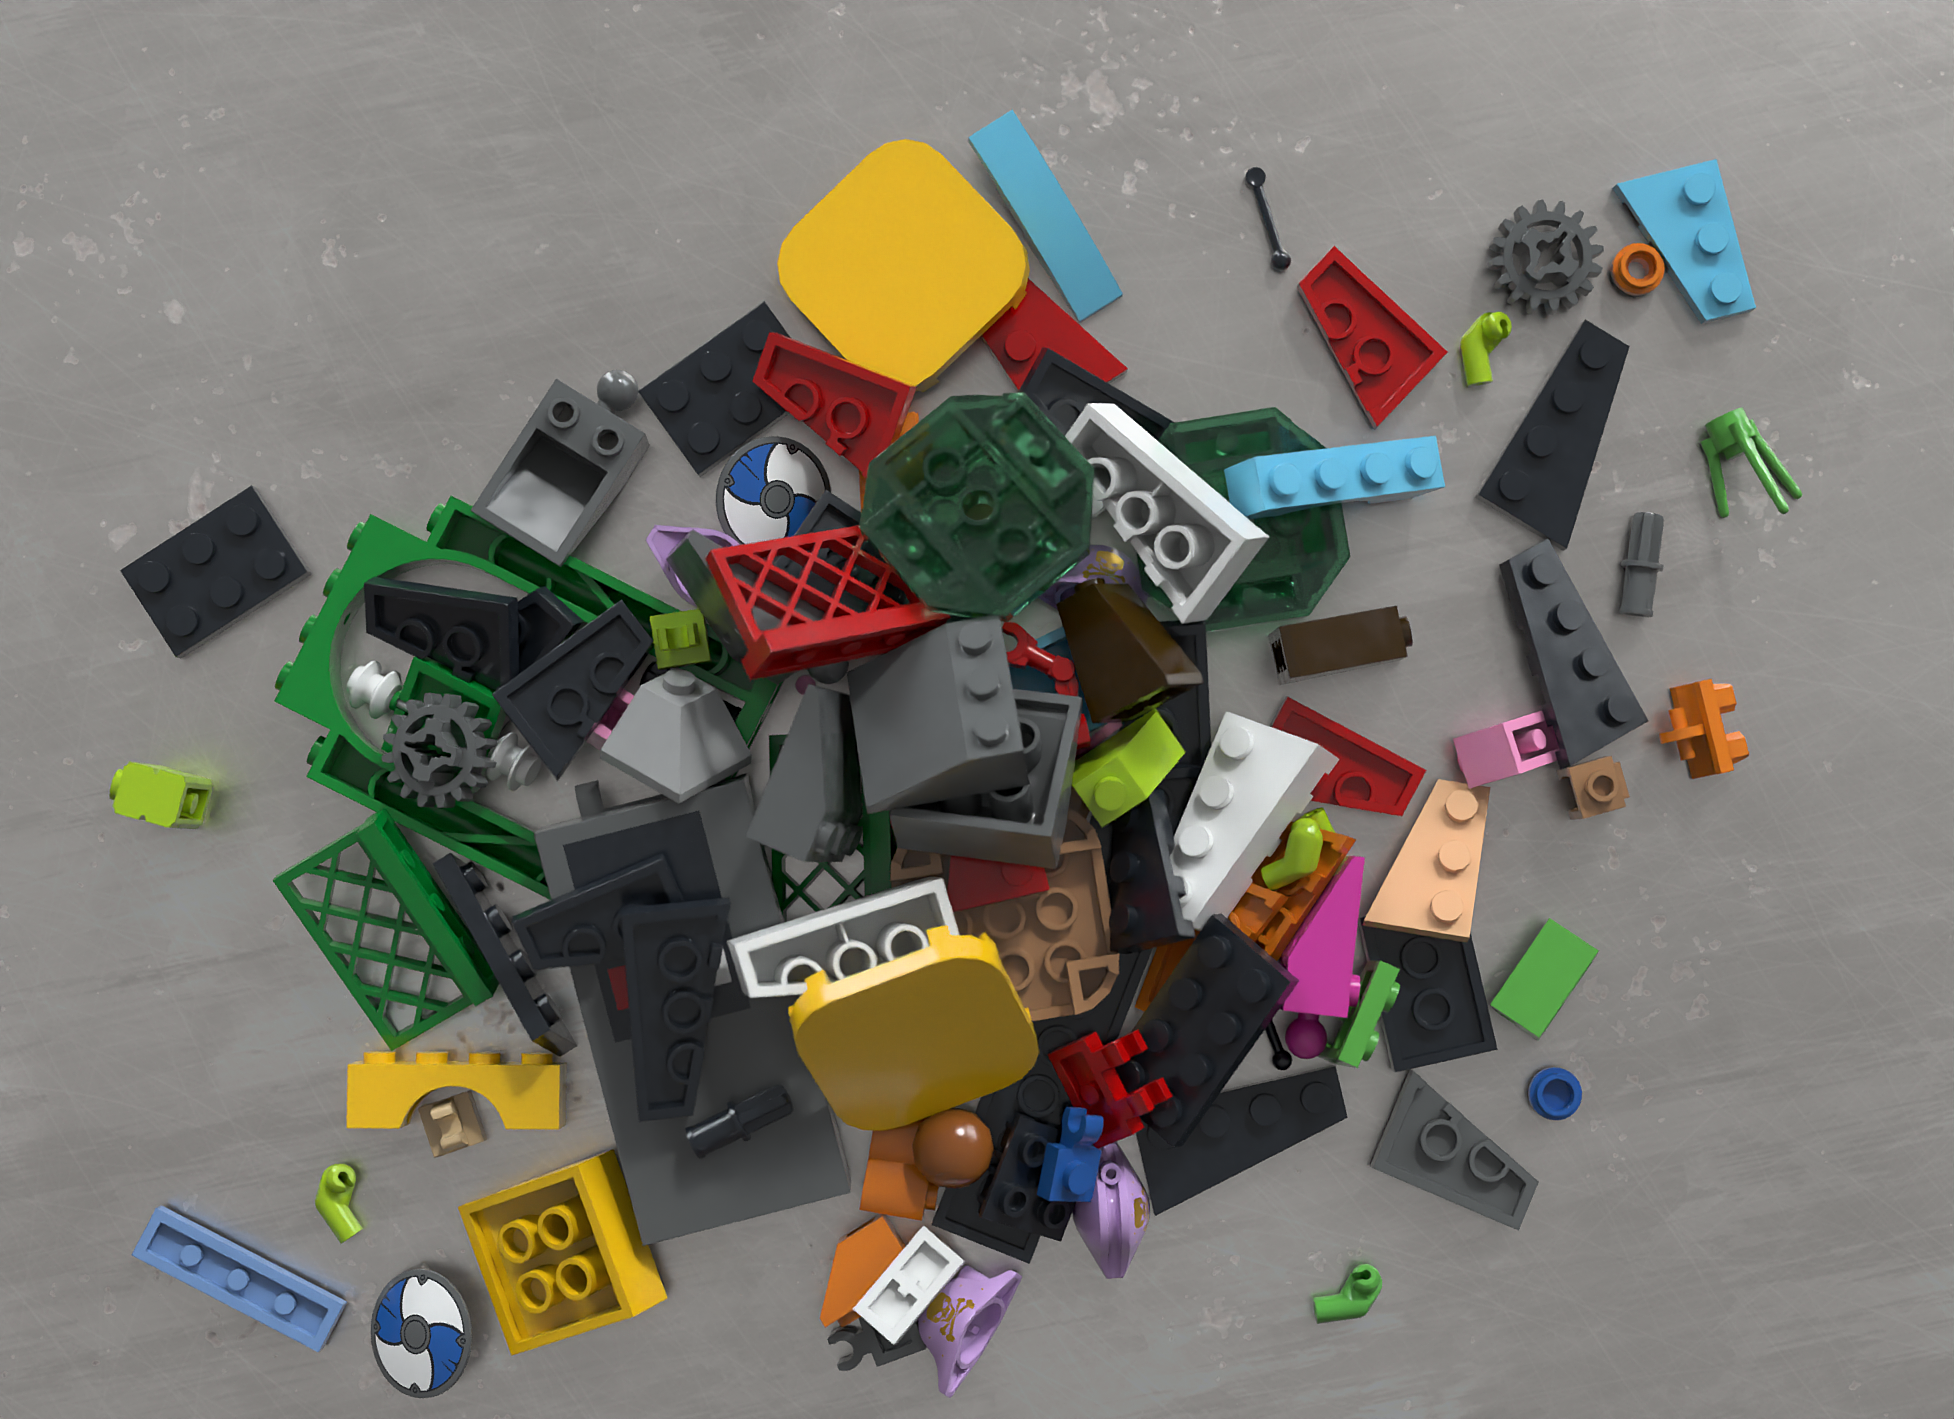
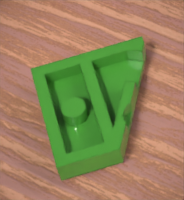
[1317,961,1400,1068]

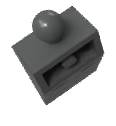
[470,370,650,567]
[666,530,849,685]

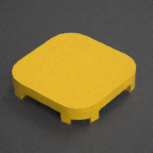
[777,139,1030,392]
[788,925,1039,1131]

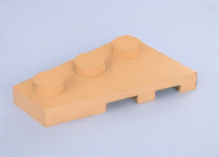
[1363,779,1491,943]

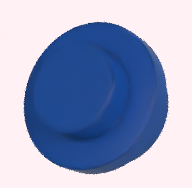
[1528,1067,1582,1120]

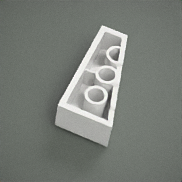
[1170,711,1339,932]

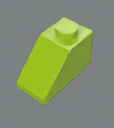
[1072,708,1185,827]

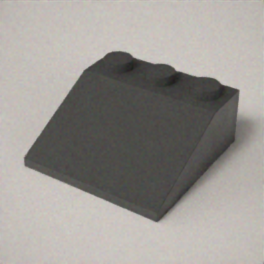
[847,614,1030,814]
[746,684,863,862]
[890,689,1083,869]

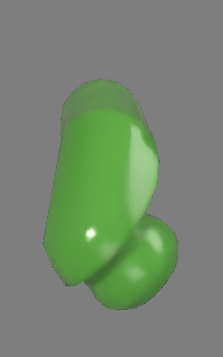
[1313,1264,1382,1324]

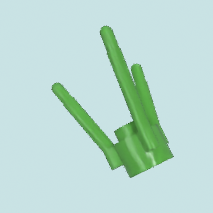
[1700,407,1802,518]

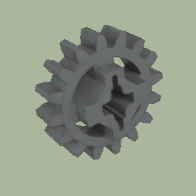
[1488,200,1604,315]
[382,693,498,808]

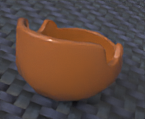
[912,1108,994,1189]

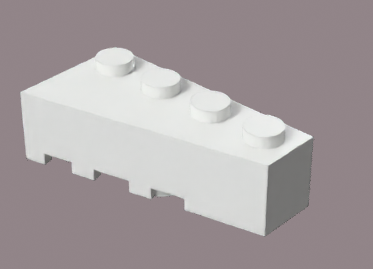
[1058,403,1269,624]
[727,876,959,997]

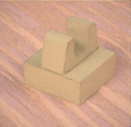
[418,1090,487,1158]

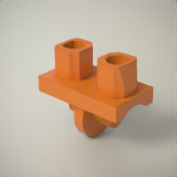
[1659,678,1749,779]

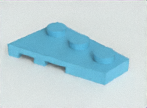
[1612,159,1756,324]

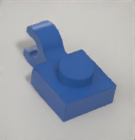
[1037,1107,1103,1202]

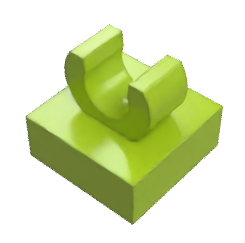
[650,609,712,670]

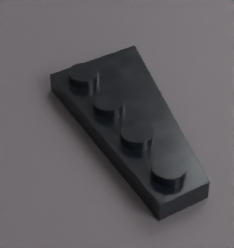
[1499,539,1649,770]

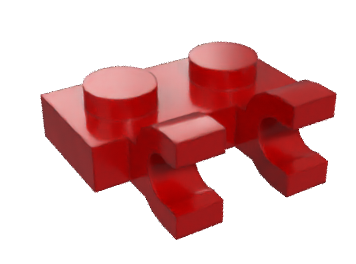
[1048,1029,1172,1149]

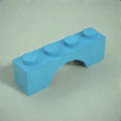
[1224,436,1445,519]

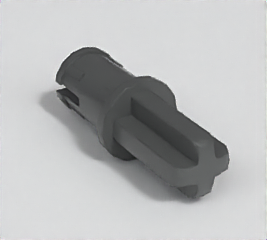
[1619,512,1664,617]

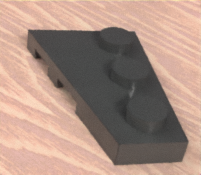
[1370,1069,1539,1231]

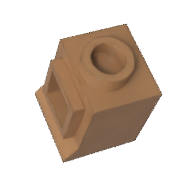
[1556,756,1630,820]

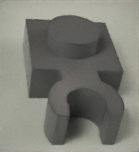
[827,1316,927,1371]

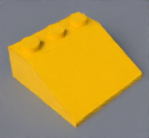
[458,1149,668,1356]

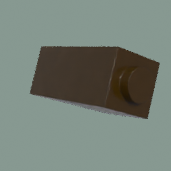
[1056,578,1204,724]
[1268,605,1413,685]

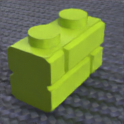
[109,762,214,829]

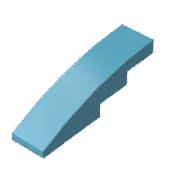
[968,109,1123,323]

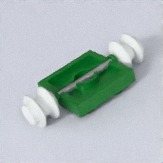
[346,657,542,794]

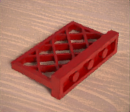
[705,521,950,680]

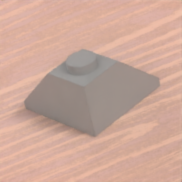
[600,667,752,804]

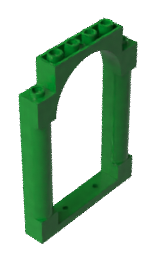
[274,495,785,900]

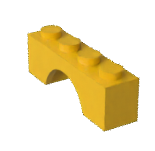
[346,1051,567,1130]

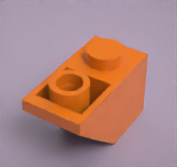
[820,1213,906,1327]

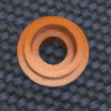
[1611,243,1664,296]

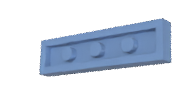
[132,1206,347,1352]

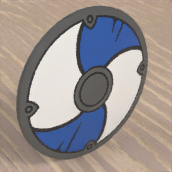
[716,436,831,562]
[371,1269,472,1398]

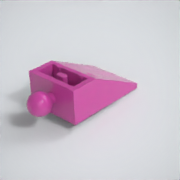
[1277,856,1365,1059]

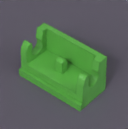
[1490,918,1599,1041]

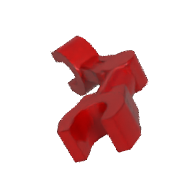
[1002,621,1091,750]

